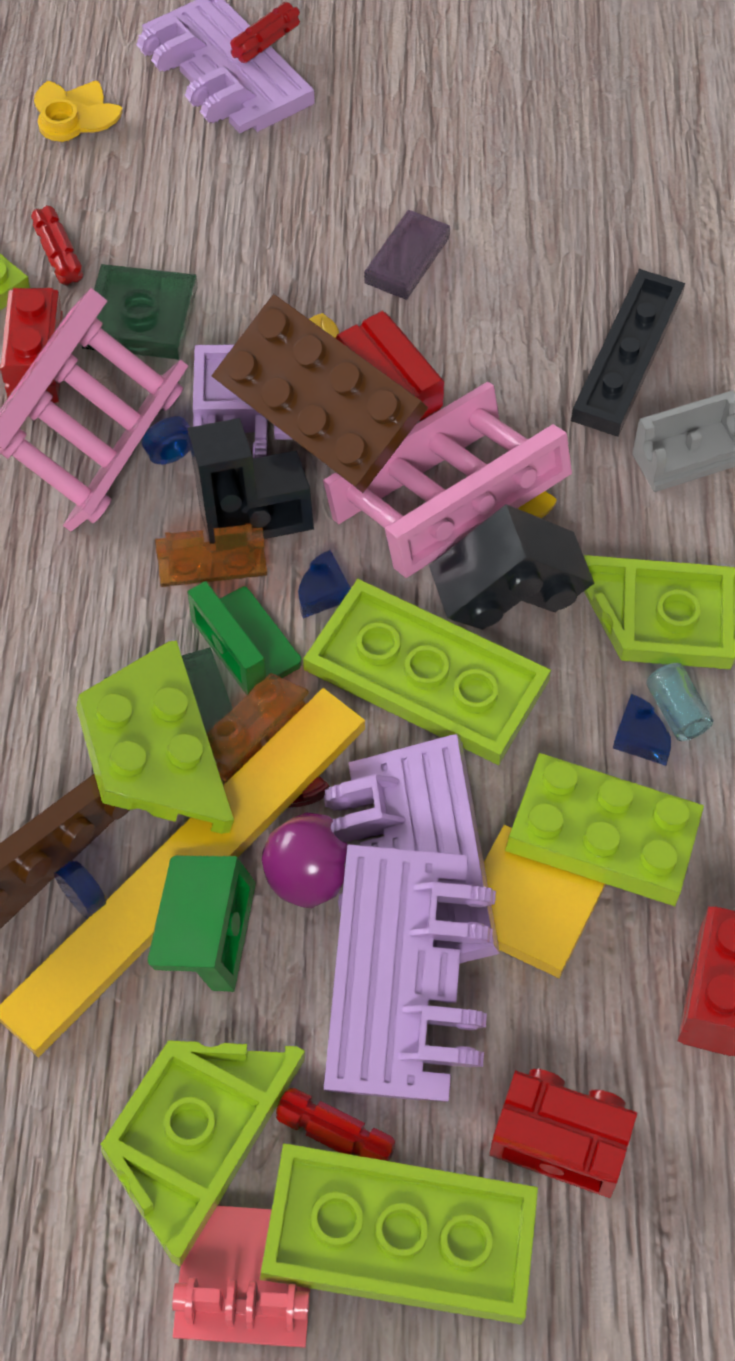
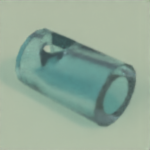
[646,663,714,741]

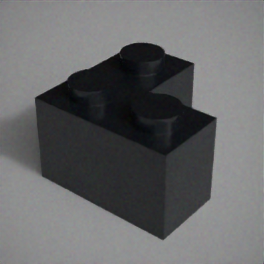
[187,418,314,550]
[429,504,595,630]

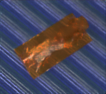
[155,523,268,587]
[207,673,309,782]

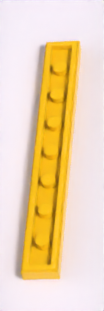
[0,688,366,1058]

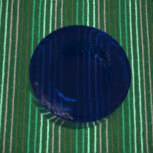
[141,416,191,465]
[54,860,107,919]

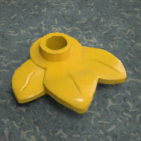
[34,80,123,142]

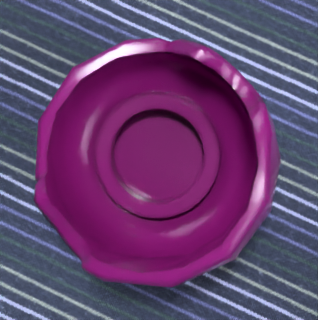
[262,812,347,908]

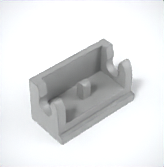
[632,390,735,492]

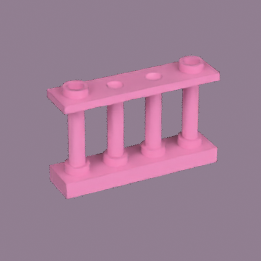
[0,288,188,532]
[323,382,572,578]

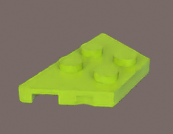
[583,555,735,670]
[76,640,234,834]
[100,1040,305,1267]

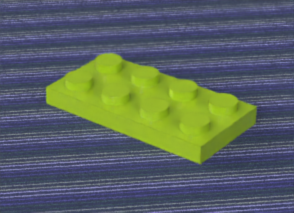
[303,579,551,766]
[260,1143,538,1325]

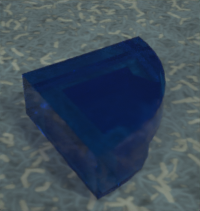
[298,550,351,618]
[613,694,671,766]

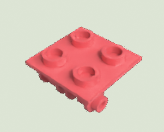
[172,1206,310,1348]

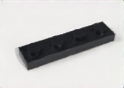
[571,269,685,437]

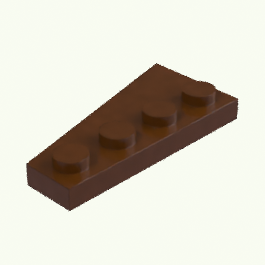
[0,774,130,929]

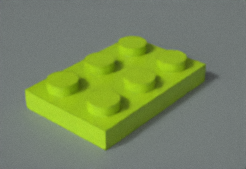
[505,753,704,906]

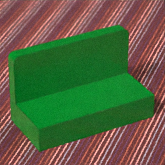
[187,581,302,697]
[147,856,256,992]

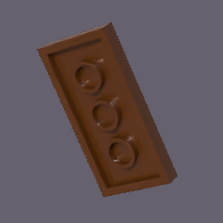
[211,293,428,493]

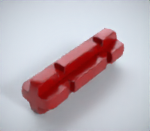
[230,2,300,63]
[31,205,83,286]
[276,1088,395,1161]

